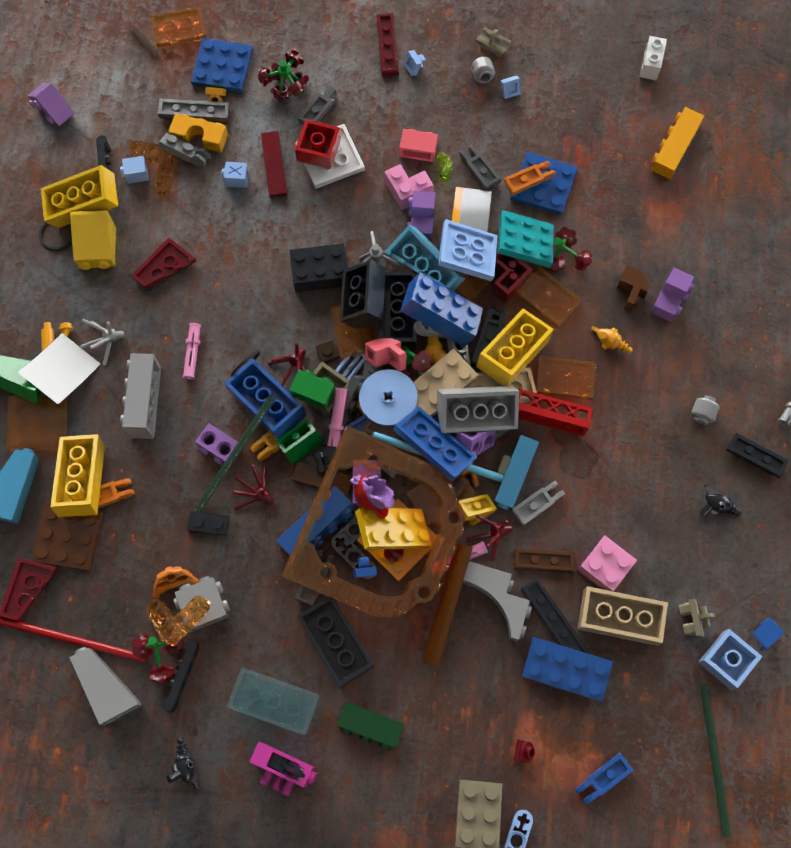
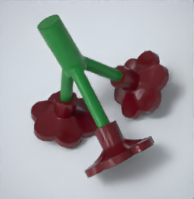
[546,227,593,272]
[132,629,185,683]

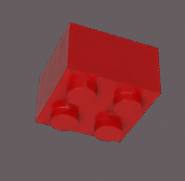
[295,119,341,169]

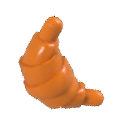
[152,566,199,599]

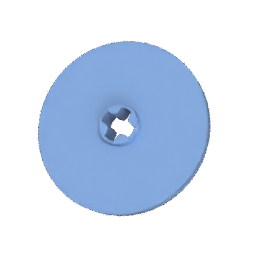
[359,369,417,426]

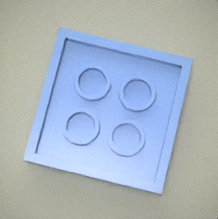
[438,219,498,281]

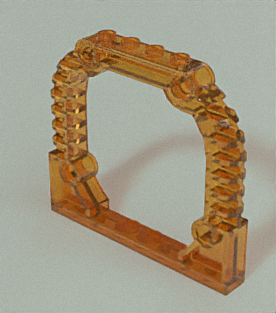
[281,426,465,617]

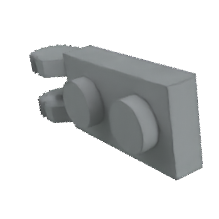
[511,481,566,526]

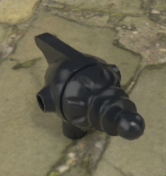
[699,485,742,517]
[166,737,200,789]

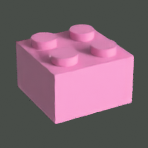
[578,535,637,591]

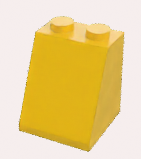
[70,210,116,270]

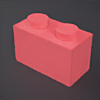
[399,129,438,162]

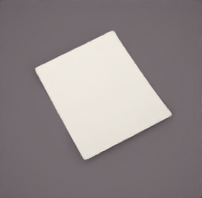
[18,334,100,404]

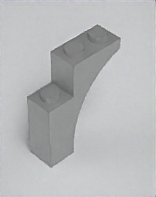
[463,561,532,642]

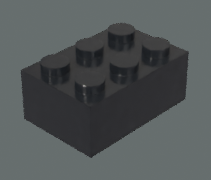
[289,243,348,293]
[340,260,386,329]

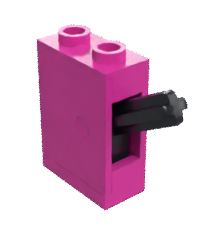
[249,742,317,796]

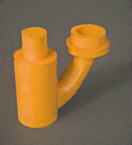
[41,322,73,351]

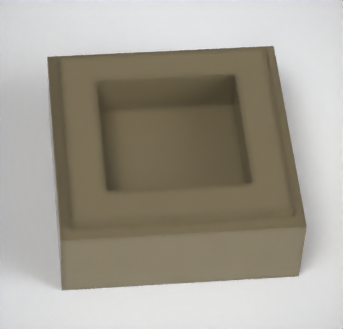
[497,455,511,478]

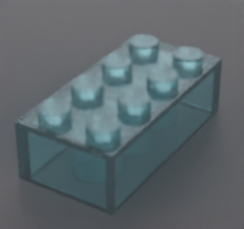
[226,667,321,736]

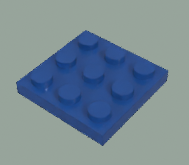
[191,38,253,93]
[510,152,578,215]

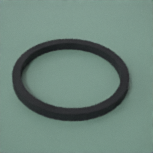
[39,222,72,251]
[230,350,261,377]

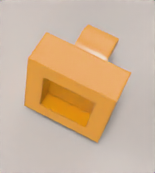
[205,87,226,102]

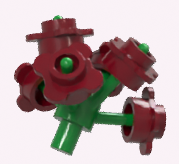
[257,49,309,100]

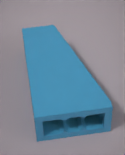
[495,435,539,510]
[0,448,40,524]

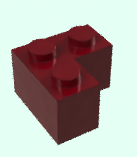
[493,254,533,303]

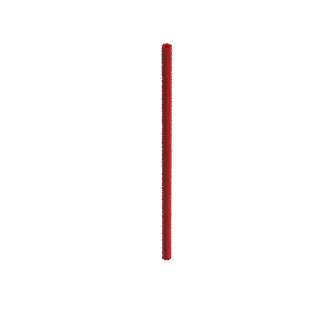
[0,617,147,663]

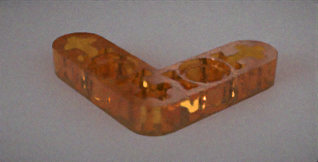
[128,141,180,196]
[146,595,210,646]

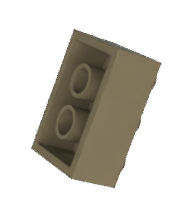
[454,779,502,848]

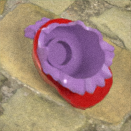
[350,474,395,519]

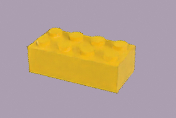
[41,165,118,228]
[476,309,554,386]
[51,435,105,517]

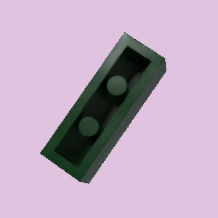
[337,702,404,751]

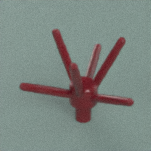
[268,342,306,387]
[233,465,275,510]
[466,514,512,561]

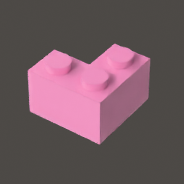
[384,164,433,210]

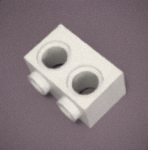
[640,36,667,81]

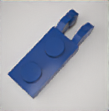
[574,753,634,805]

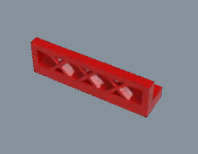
[518,388,593,436]

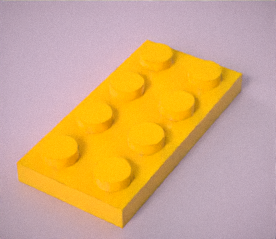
[355,508,432,550]

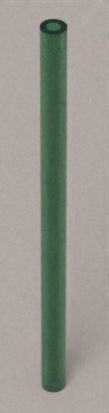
[195,395,275,512]
[700,684,731,837]

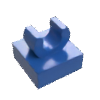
[352,557,377,577]

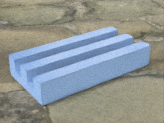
[335,346,365,381]

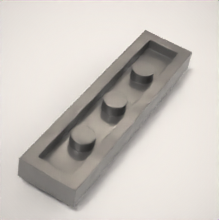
[158,99,230,122]

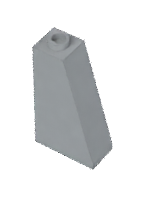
[69,647,142,726]

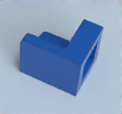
[753,617,785,651]

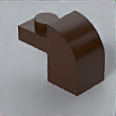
[617,265,649,312]

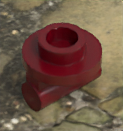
[384,549,404,563]
[513,739,535,763]

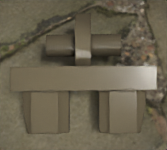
[476,27,511,58]
[679,599,715,637]

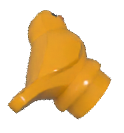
[425,337,446,364]

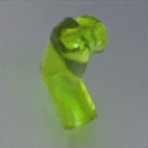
[437,152,453,179]

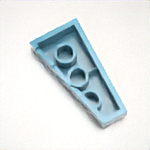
[385,225,466,291]

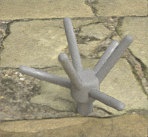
[359,231,403,267]
[80,319,124,366]

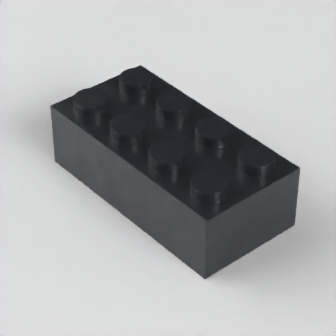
[379,272,417,350]
[297,595,375,689]

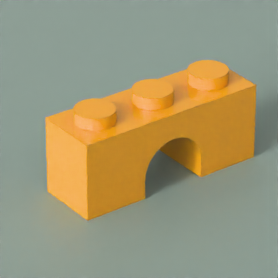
[168,113,228,153]

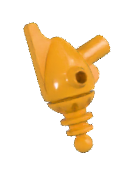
[591,326,633,353]

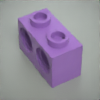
[195,423,243,467]
[456,430,496,456]

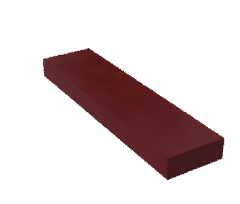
[376,13,399,76]
[261,131,287,198]

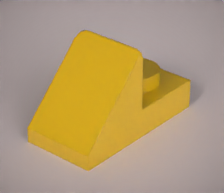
[455,494,497,526]

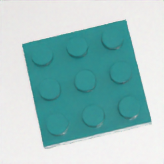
[498,210,554,268]

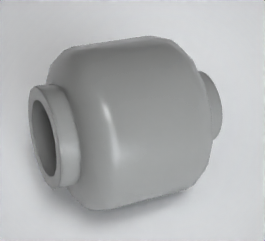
[471,57,495,83]
[691,395,720,425]

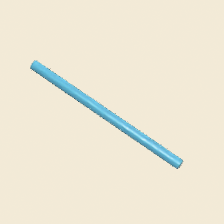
[372,432,504,482]

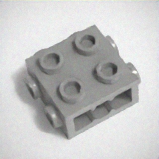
[174,576,231,633]

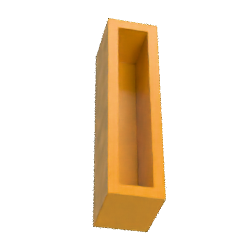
[651,107,704,179]

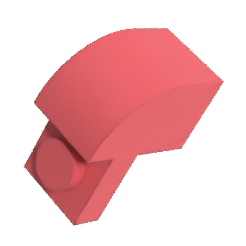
[365,338,407,371]

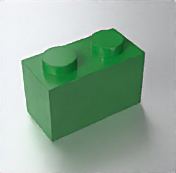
[289,370,335,410]
[276,418,324,465]

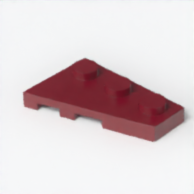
[131,238,197,289]
[0,558,59,622]

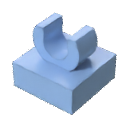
[403,50,426,76]
[501,75,521,99]

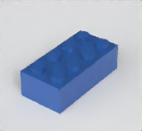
[400,272,483,347]
[224,359,307,439]
[276,486,354,565]

